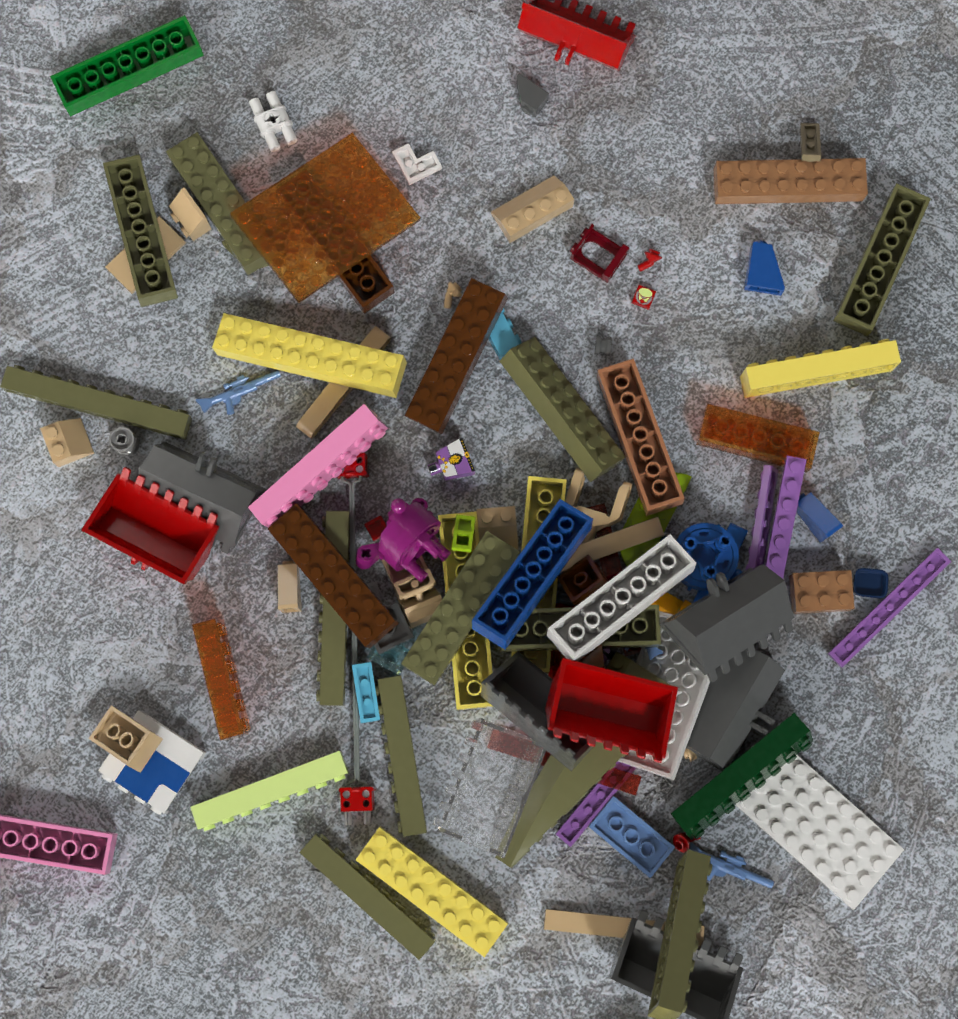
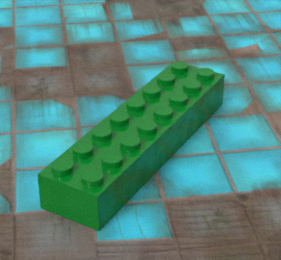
[50,15,204,117]

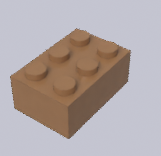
[789,570,855,614]

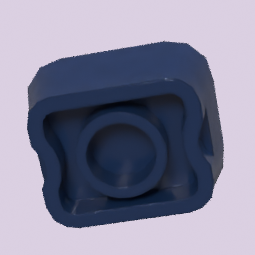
[853,568,888,598]

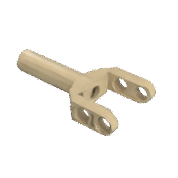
[563,467,632,573]

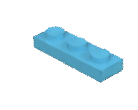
[352,661,380,723]

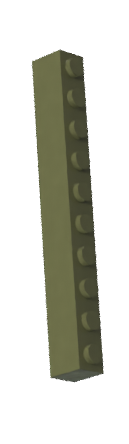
[0,365,192,440]
[316,511,350,706]

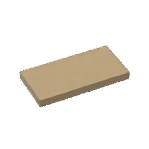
[105,216,186,294]

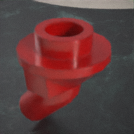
[637,249,662,272]
[673,833,701,853]

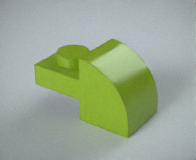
[452,515,476,553]

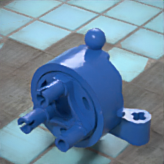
[660,522,748,603]

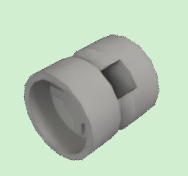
[109,427,139,456]

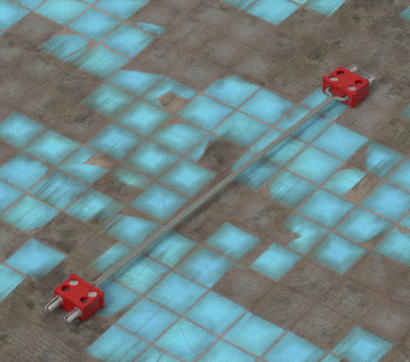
[336,452,376,825]

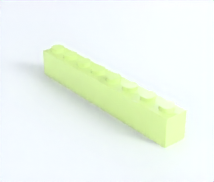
[190,751,349,832]

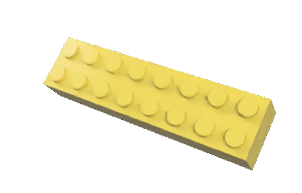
[740,339,901,398]
[356,826,508,957]

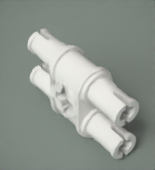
[249,91,298,152]

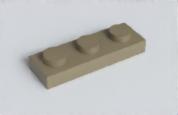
[800,123,821,162]

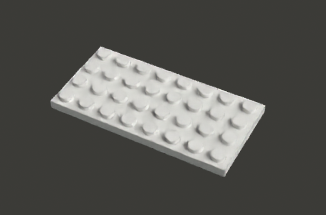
[618,611,710,780]
[735,755,904,910]

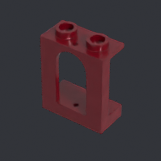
[570,224,629,283]

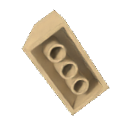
[491,176,574,243]

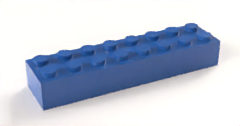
[472,499,593,650]

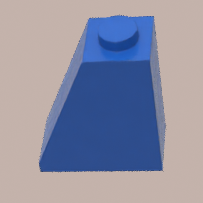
[744,240,785,296]
[796,492,843,543]

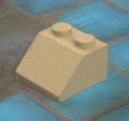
[169,187,211,241]
[40,418,94,467]

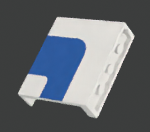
[98,710,206,814]

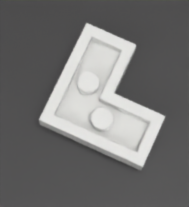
[392,143,442,185]

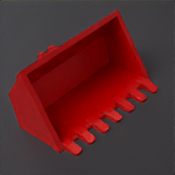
[517,0,636,71]
[81,467,220,584]
[545,658,678,763]

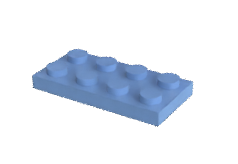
[588,796,675,878]

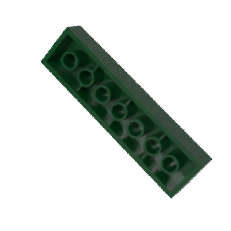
[671,713,813,841]

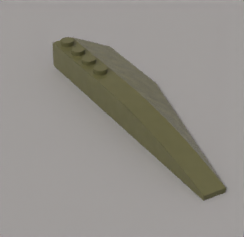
[495,651,670,868]

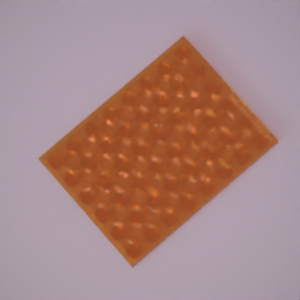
[230,132,421,303]

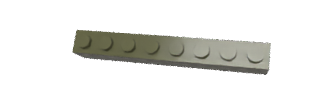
[375,675,427,837]
[299,834,435,960]

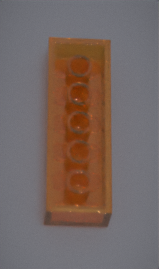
[696,404,820,473]
[192,619,251,741]

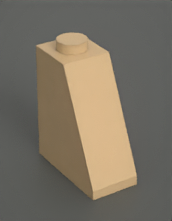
[278,561,302,613]

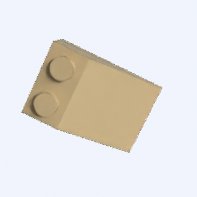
[477,506,518,550]
[89,705,163,773]

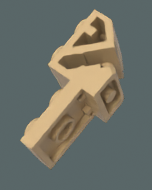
[381,555,442,628]

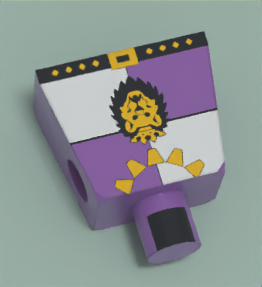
[427,438,475,480]

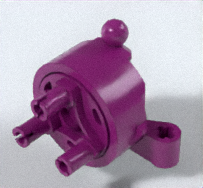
[355,498,451,582]

